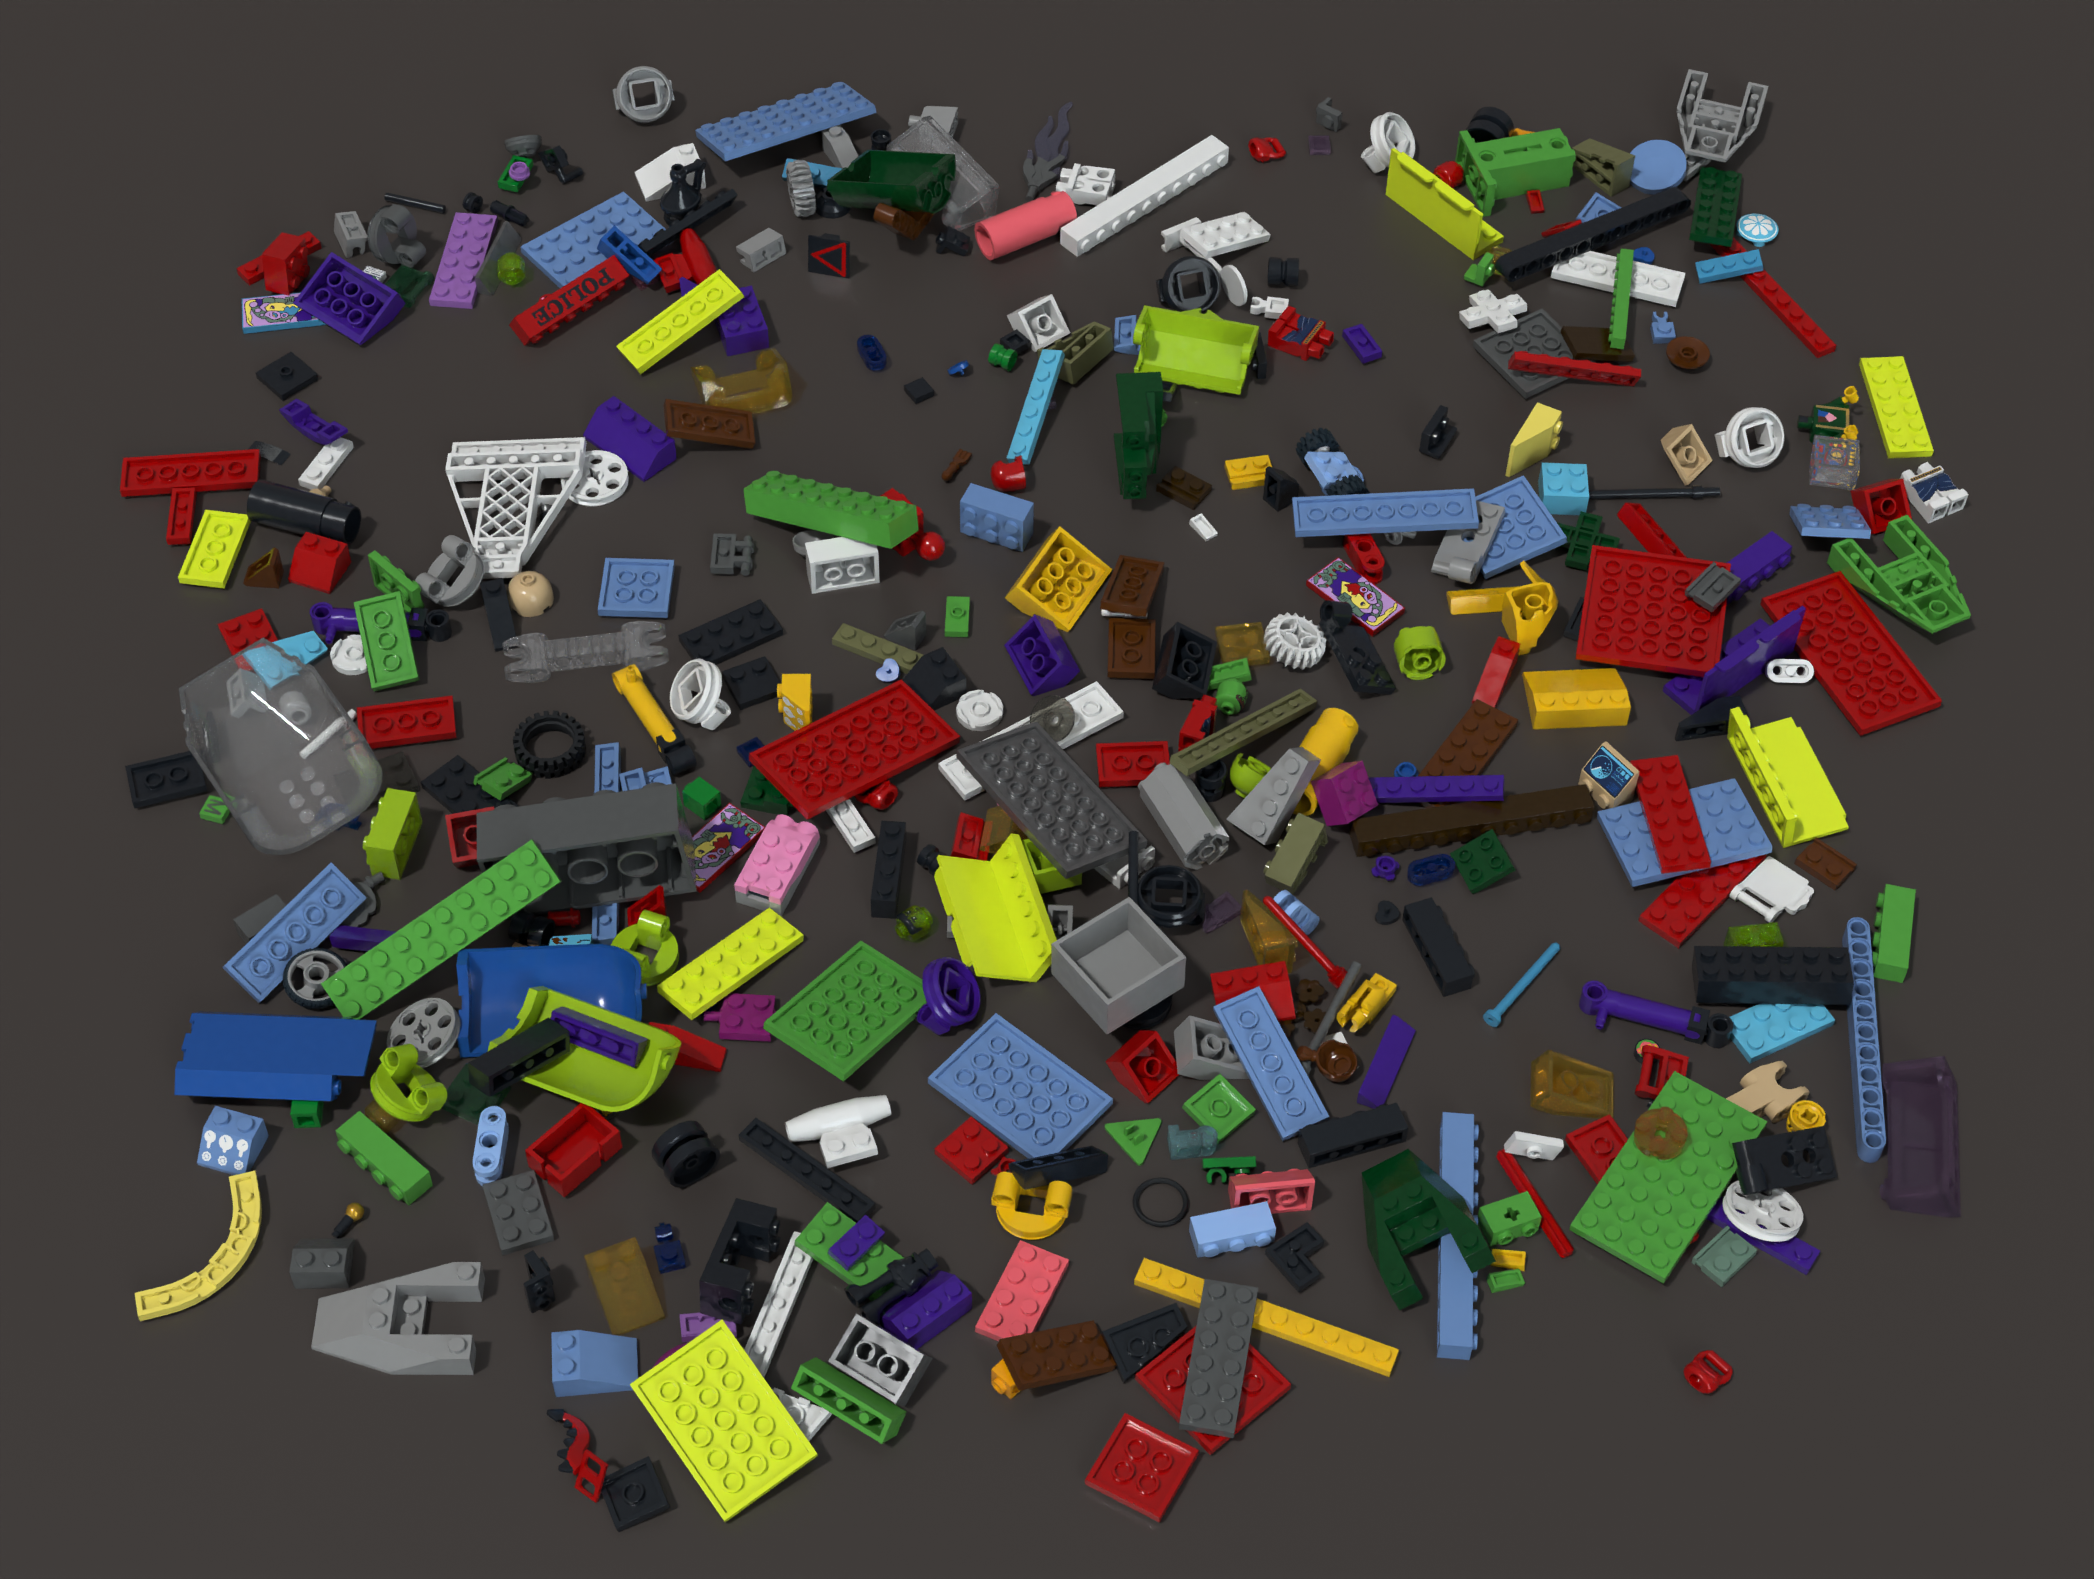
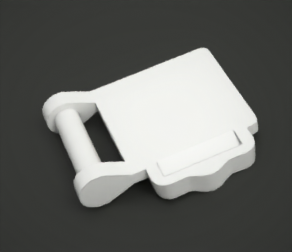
[1730,856,1814,924]

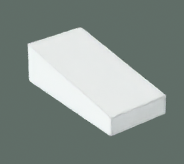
[1189,513,1218,541]

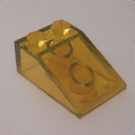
[1240,890,1298,973]
[1531,1049,1613,1119]
[584,1237,665,1336]

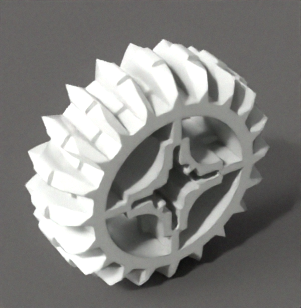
[1263,612,1326,670]

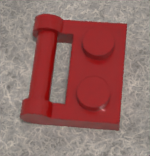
[1635,1045,1689,1099]

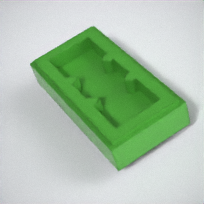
[945,596,970,637]
[1207,658,1252,691]

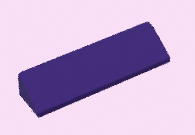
[330,925,396,951]
[551,1007,648,1068]
[1357,1015,1416,1109]

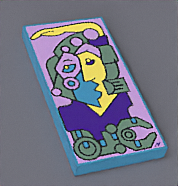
[242,292,326,334]

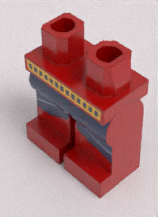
[1268,305,1334,361]
[1178,695,1217,752]

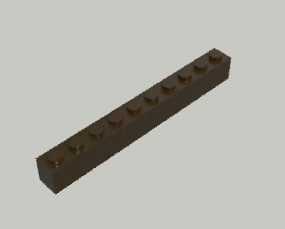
[1349,784,1594,857]

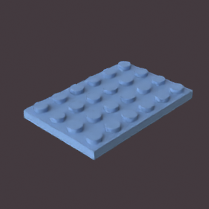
[520,191,674,288]
[1597,778,1772,887]
[928,1013,1113,1159]

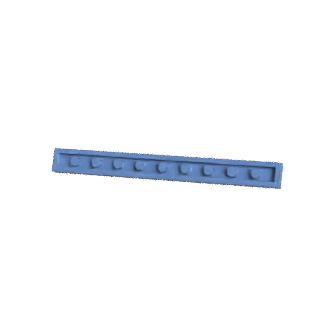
[592,742,621,945]

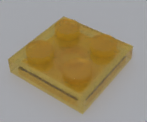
[1215,622,1270,665]

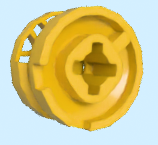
[1786,1100,1826,1132]

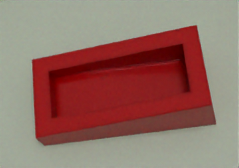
[1526,190,1545,214]

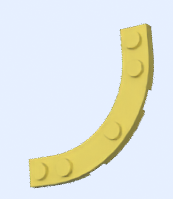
[135,1171,262,1321]

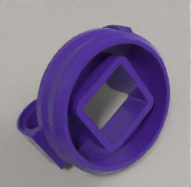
[917,957,980,1035]

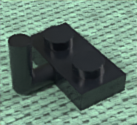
[538,145,583,184]

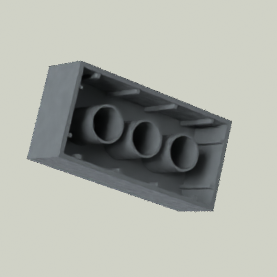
[477,782,697,920]

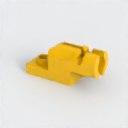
[1336,973,1397,1032]

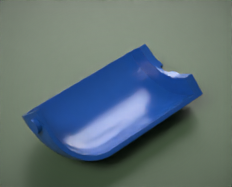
[456,944,647,1058]

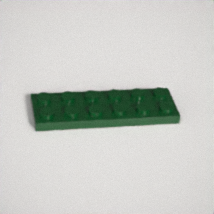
[1689,167,1742,247]

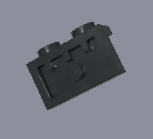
[1419,405,1457,459]

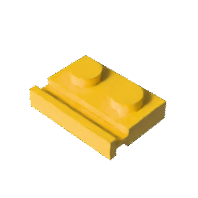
[1224,455,1272,490]

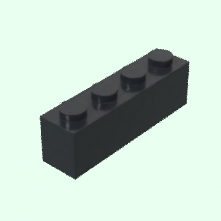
[871,820,906,919]
[1402,897,1475,997]
[468,1017,570,1097]
[1298,1103,1408,1169]

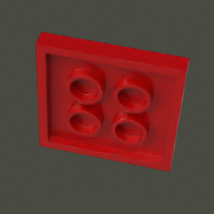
[1085,1413,1199,1522]

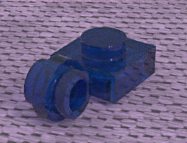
[653,1222,686,1274]

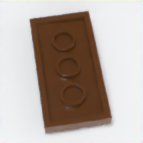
[663,399,755,449]
[1100,555,1165,617]
[997,1320,1116,1391]

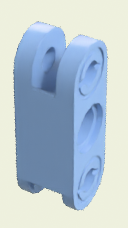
[1274,890,1320,935]
[473,1106,509,1186]

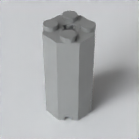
[1138,763,1229,870]

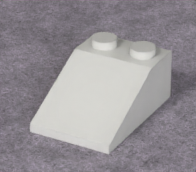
[635,143,706,202]

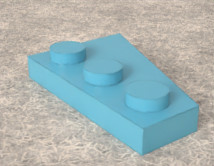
[241,631,328,690]

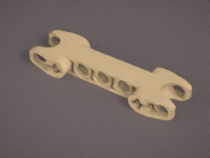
[1726,1061,1809,1123]

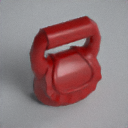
[1248,137,1286,162]
[854,780,898,810]
[1683,1350,1733,1394]

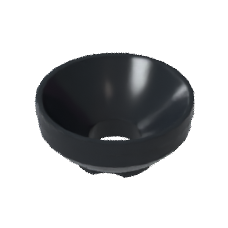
[815,187,851,219]

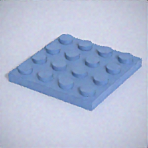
[1463,475,1567,579]

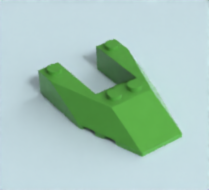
[1827,515,1971,633]

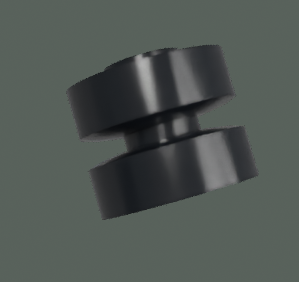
[1466,107,1514,143]

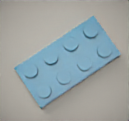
[1730,1004,1835,1064]

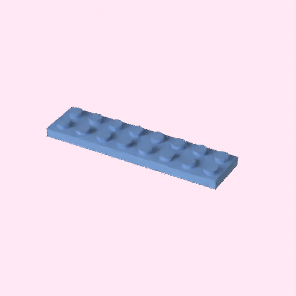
[1292,488,1479,537]

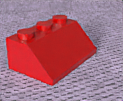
[1210,961,1296,1024]

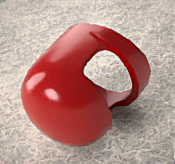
[990,455,1026,492]

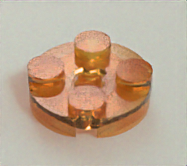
[1634,1107,1688,1160]

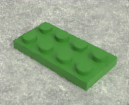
[354,591,420,691]
[794,1202,904,1301]

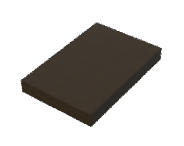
[1560,326,1635,362]

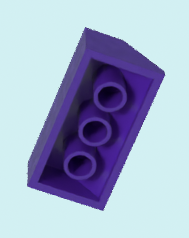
[583,396,677,482]

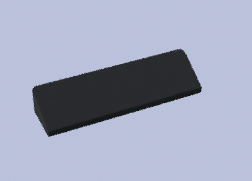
[1008,1146,1108,1190]

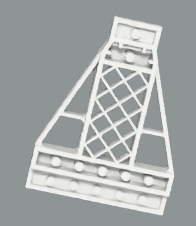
[445,437,587,579]

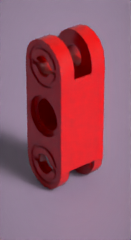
[1343,534,1385,585]

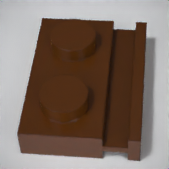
[1794,837,1857,891]

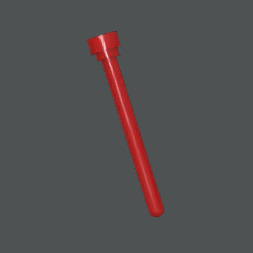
[1263,896,1347,988]

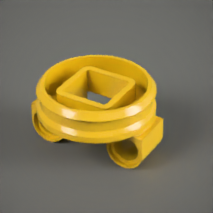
[991,1172,1072,1240]

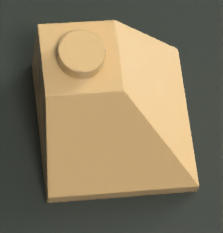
[1661,424,1713,486]

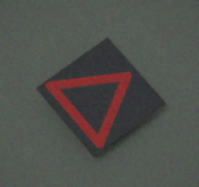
[808,233,850,279]

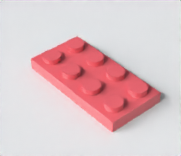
[975,1240,1069,1342]

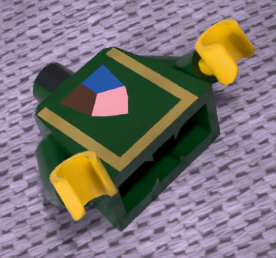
[1797,386,1859,450]

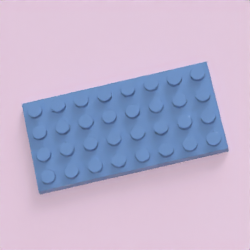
[695,82,876,161]

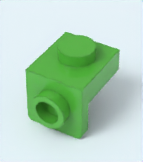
[1464,252,1495,286]

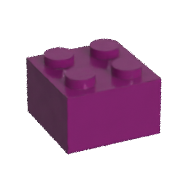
[1311,760,1378,826]

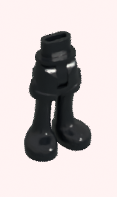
[844,1248,939,1325]

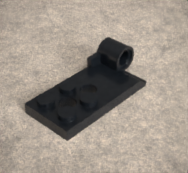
[1319,600,1396,694]
[1732,1126,1837,1196]

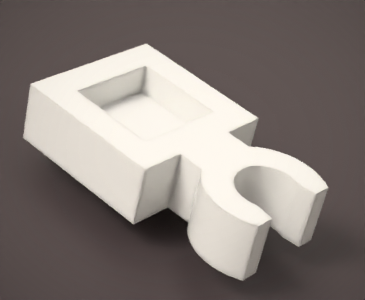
[1250,297,1289,319]

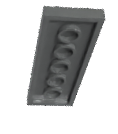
[1179,1279,1258,1438]

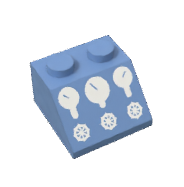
[197,1106,269,1175]

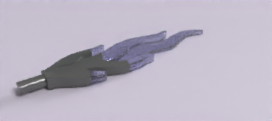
[1023,102,1073,202]

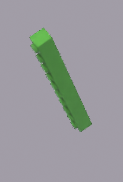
[1608,248,1634,349]

